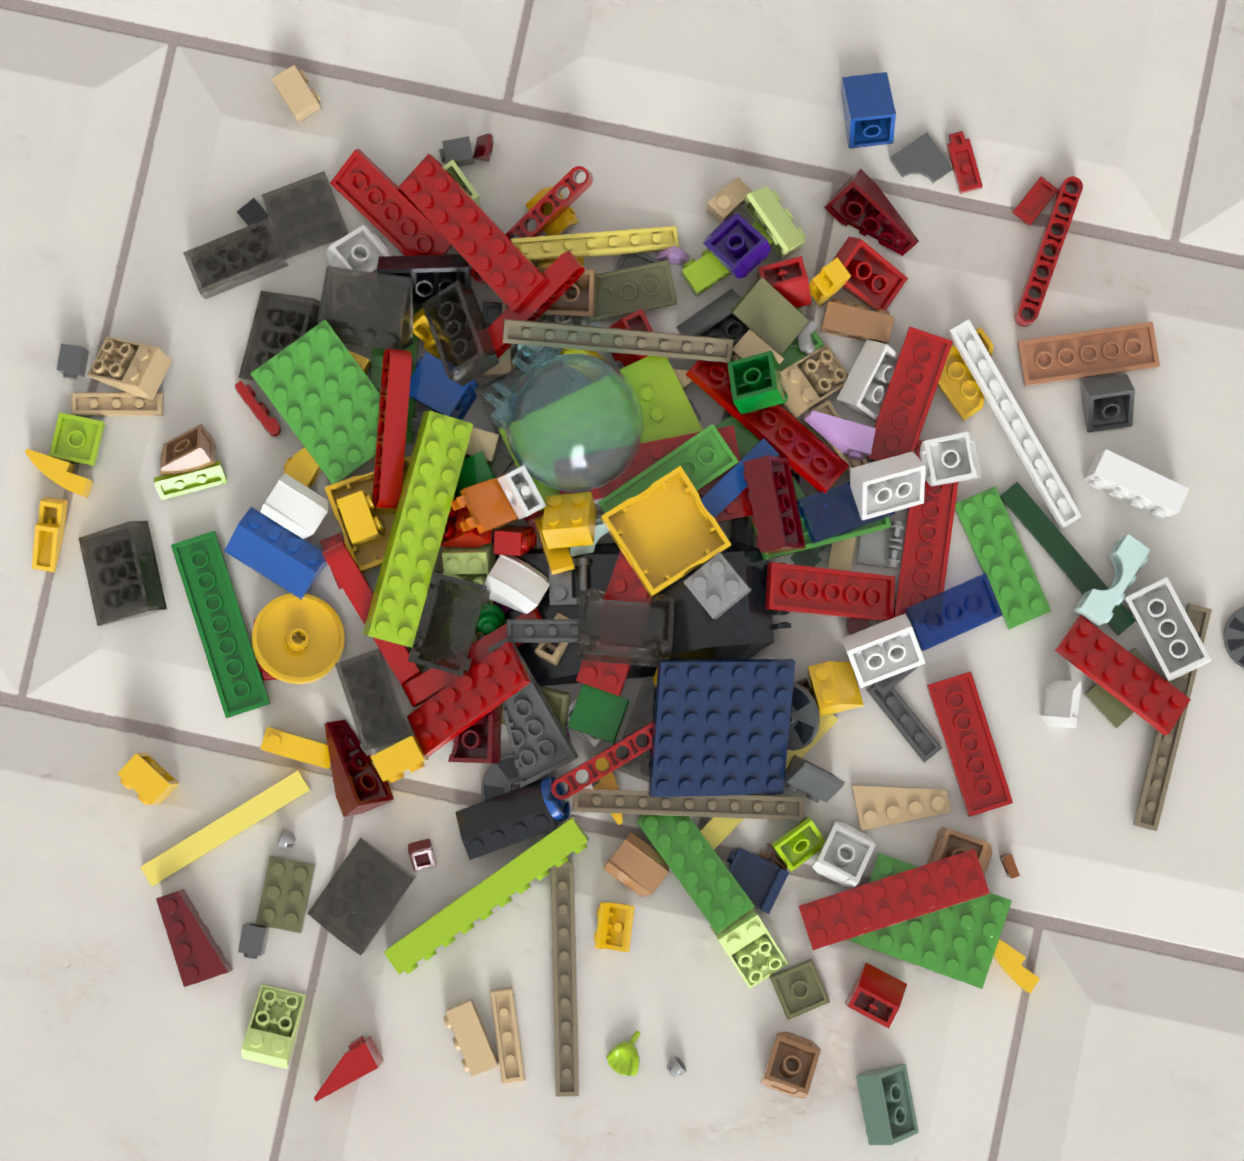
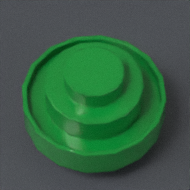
[471,604,505,634]

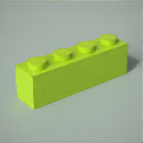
[681,221,772,297]

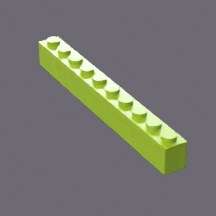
[383,816,589,975]

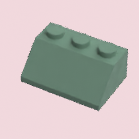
[856,1064,919,1145]

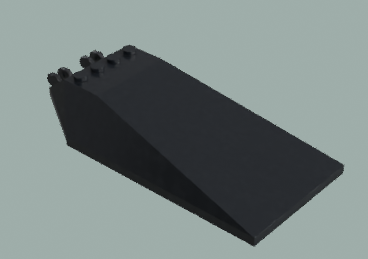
[495,538,791,686]

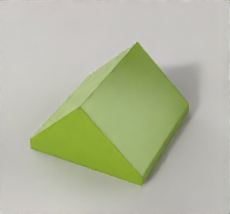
[770,816,825,872]

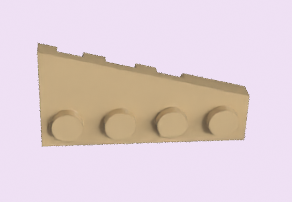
[851,785,951,831]

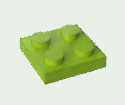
[49,412,105,467]

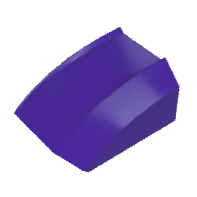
[703,213,771,279]

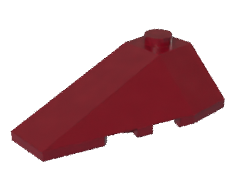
[824,168,919,256]
[324,720,394,817]

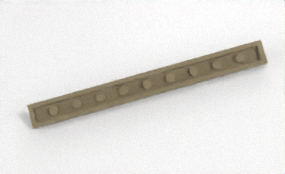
[502,318,733,362]
[1133,604,1212,831]
[572,789,804,821]
[551,862,579,1097]

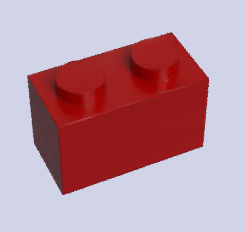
[494,525,537,556]

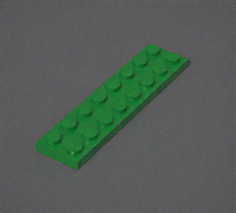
[171,531,271,719]

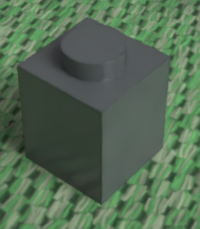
[439,136,474,167]
[57,344,89,380]
[238,922,269,959]

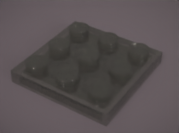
[261,171,349,259]

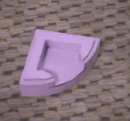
[657,246,690,264]

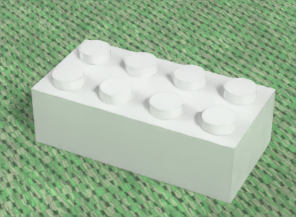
[1084,449,1189,519]
[1125,577,1211,682]

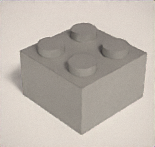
[684,552,752,619]

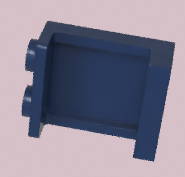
[727,846,789,914]

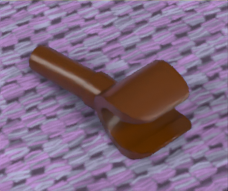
[760,843,787,870]

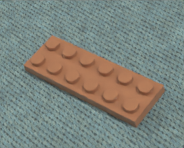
[1017,322,1160,387]

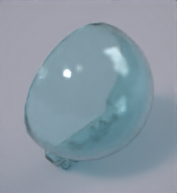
[484,346,643,491]

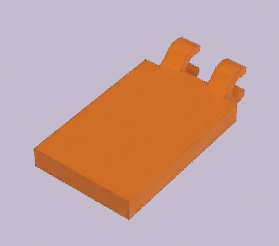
[450,475,537,534]

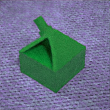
[727,350,788,415]

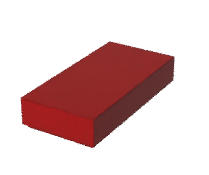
[1012,176,1058,226]

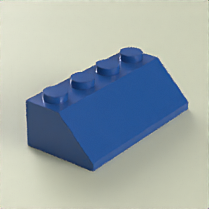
[225,507,327,600]

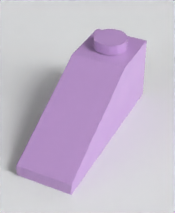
[804,410,876,460]

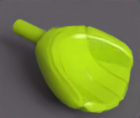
[606,1030,641,1077]

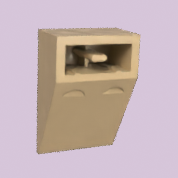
[87,336,172,400]
[780,344,849,419]

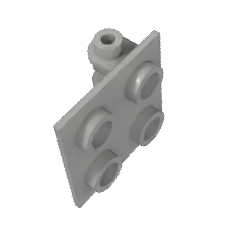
[857,521,906,569]

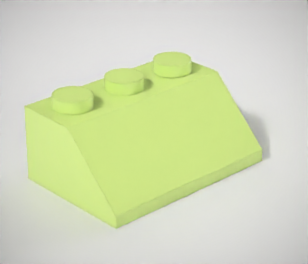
[744,186,806,261]

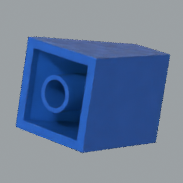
[841,72,896,149]
[409,352,481,420]

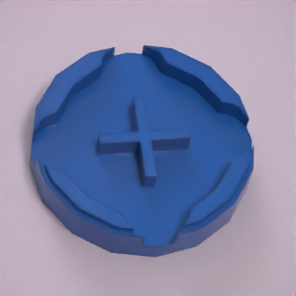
[541,776,571,822]

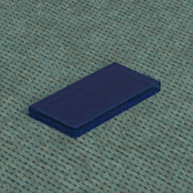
[797,482,895,544]
[904,573,1003,651]

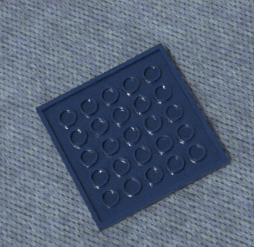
[648,659,795,797]

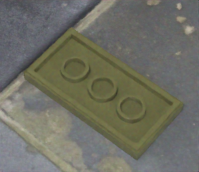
[588,259,678,322]

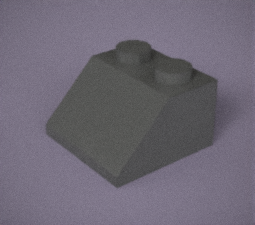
[1081,374,1135,433]
[784,754,845,803]

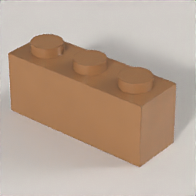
[820,299,895,344]

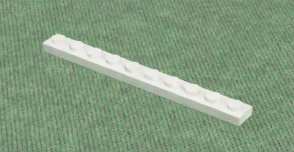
[948,319,1082,529]

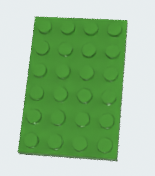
[250,320,408,484]
[849,853,1012,989]

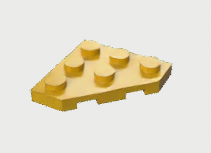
[938,327,994,422]

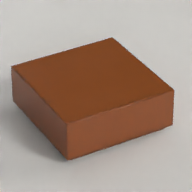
[1000,853,1020,879]

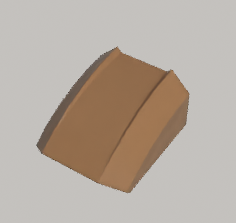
[159,424,216,474]
[927,827,992,876]
[603,831,669,897]
[761,1032,821,1098]

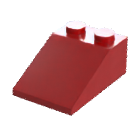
[832,237,908,311]
[314,1036,383,1102]

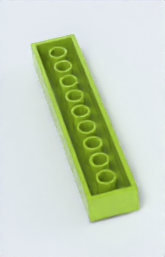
[363,411,473,648]

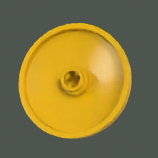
[252,593,345,684]

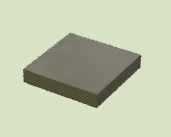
[769,958,830,1020]

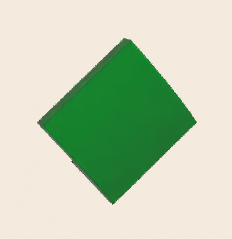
[455,451,496,497]
[567,684,630,744]

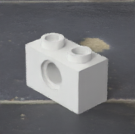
[497,465,546,520]

